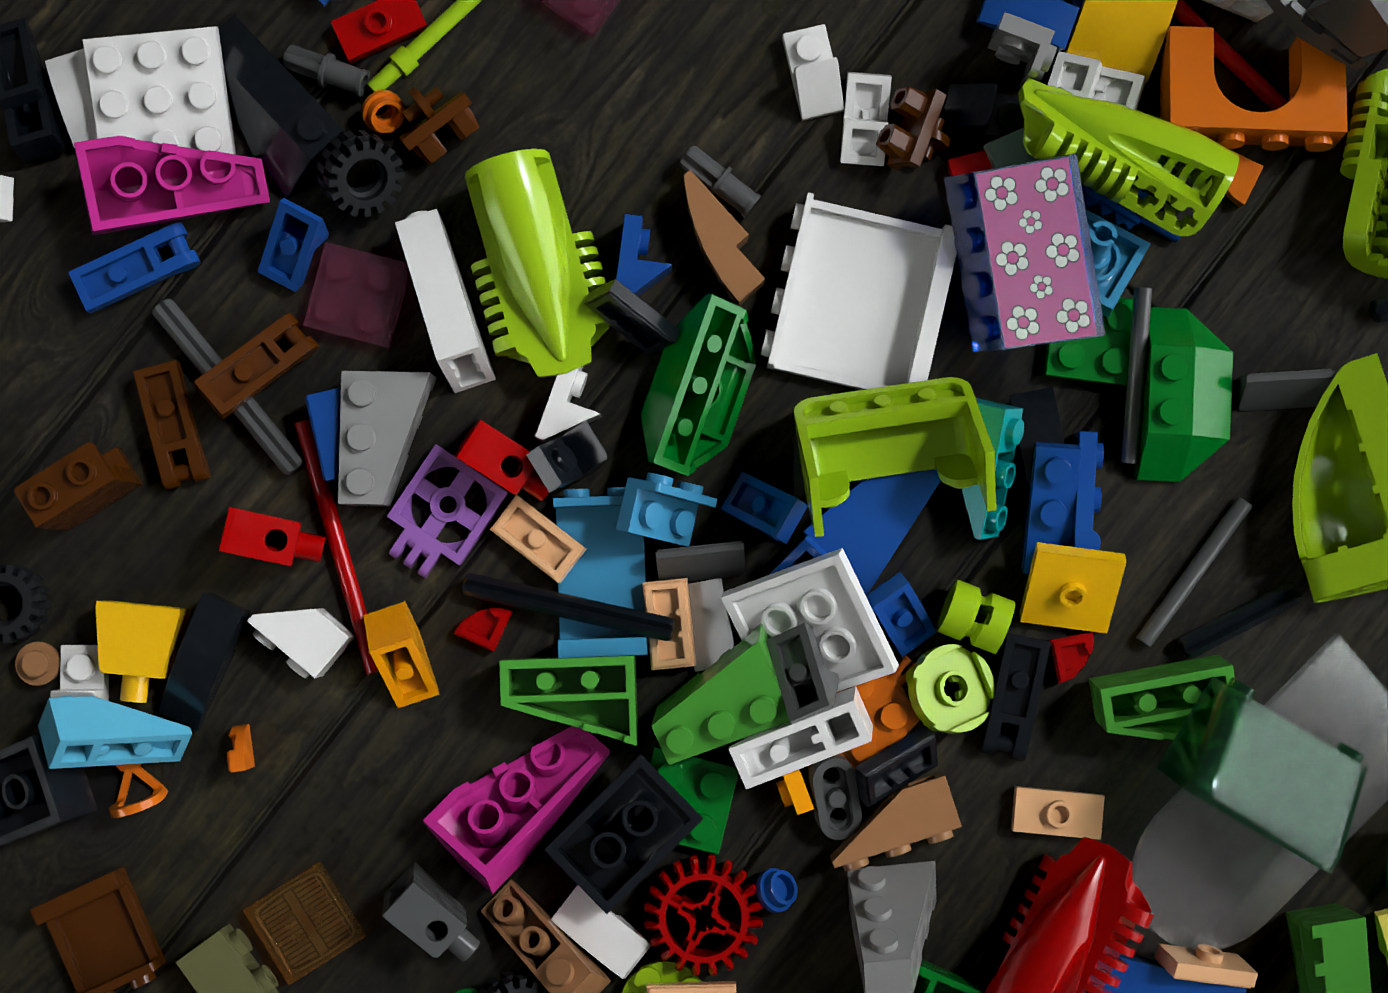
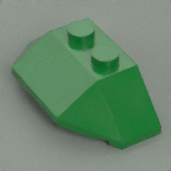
[641,294,756,476]
[1135,307,1233,482]

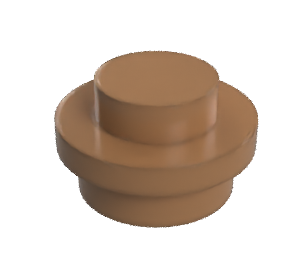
[15,642,61,686]

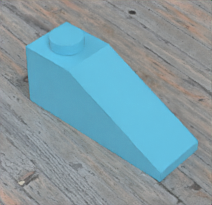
[38,696,192,769]

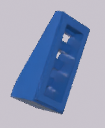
[305,388,341,484]

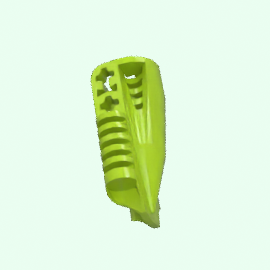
[1340,68,1388,279]
[1018,77,1239,236]
[465,149,611,378]

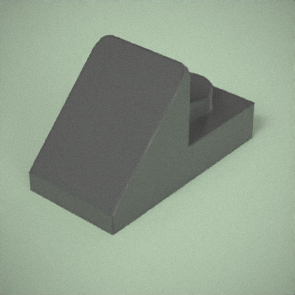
[766,623,839,724]

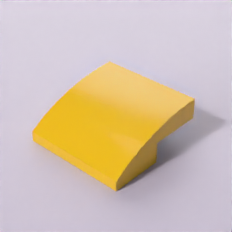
[1065,0,1178,83]

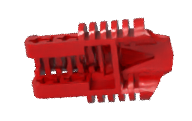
[985,836,1155,993]

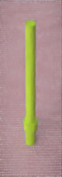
[367,0,482,92]

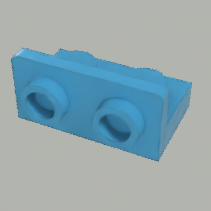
[616,472,717,547]

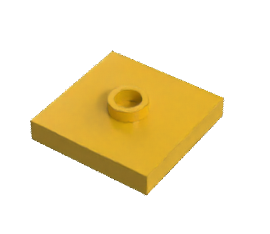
[1019,542,1127,634]

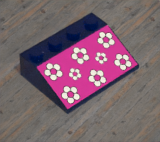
[944,153,1106,352]

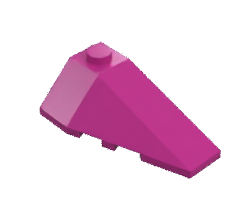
[74,136,270,236]
[423,726,610,894]

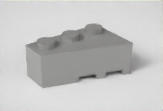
[338,371,437,507]
[847,861,937,993]

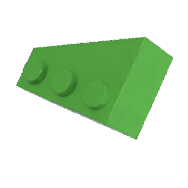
[651,623,790,765]
[499,655,638,746]
[1089,655,1246,751]
[1286,903,1371,993]

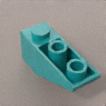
[962,398,1024,540]

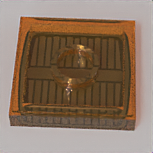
[243,861,367,985]

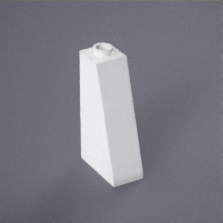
[395,209,496,393]

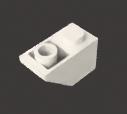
[247,608,355,678]

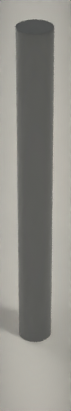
[1121,287,1152,464]
[1136,497,1252,648]

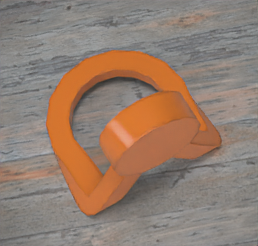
[109,764,168,818]

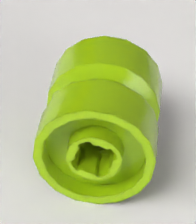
[936,579,1015,654]

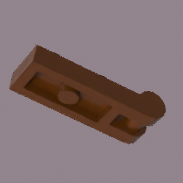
[194,313,320,420]
[133,360,211,490]

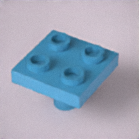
[1076,204,1151,317]

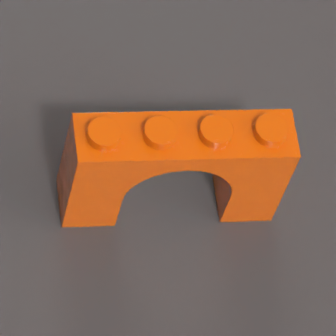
[1160,26,1348,152]

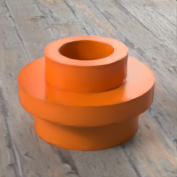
[361,90,405,133]

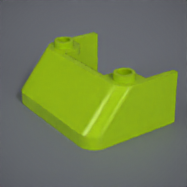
[794,377,997,537]

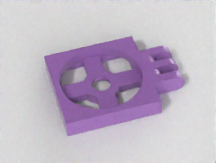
[387,444,510,578]

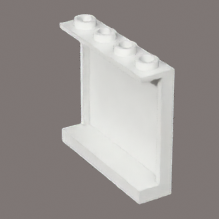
[761,193,962,390]

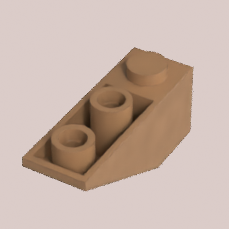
[830,772,962,871]
[481,879,611,993]

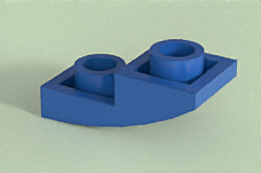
[976,0,1079,51]

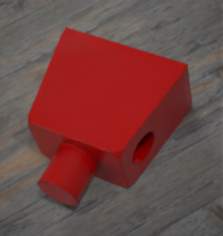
[454,419,549,501]
[219,507,326,566]

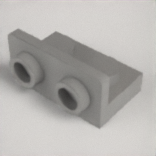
[987,12,1057,88]

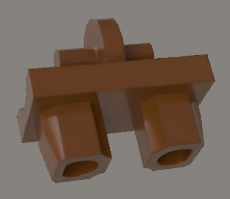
[398,86,479,165]
[876,86,951,170]

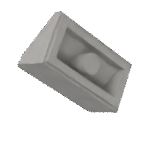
[688,578,735,672]

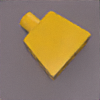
[95,600,191,703]

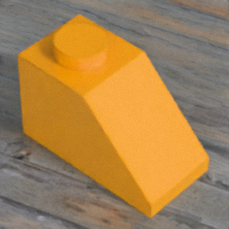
[363,601,440,709]

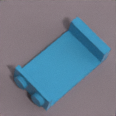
[553,487,648,658]

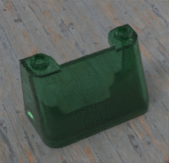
[1157,676,1368,874]

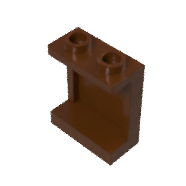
[14,442,144,531]
[30,866,166,993]

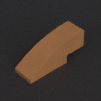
[684,170,765,307]

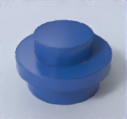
[756,868,798,913]

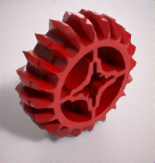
[644,854,763,976]

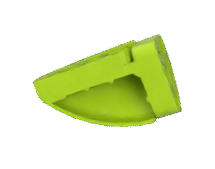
[1292,353,1388,603]

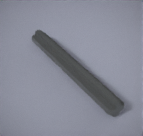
[152,298,304,476]

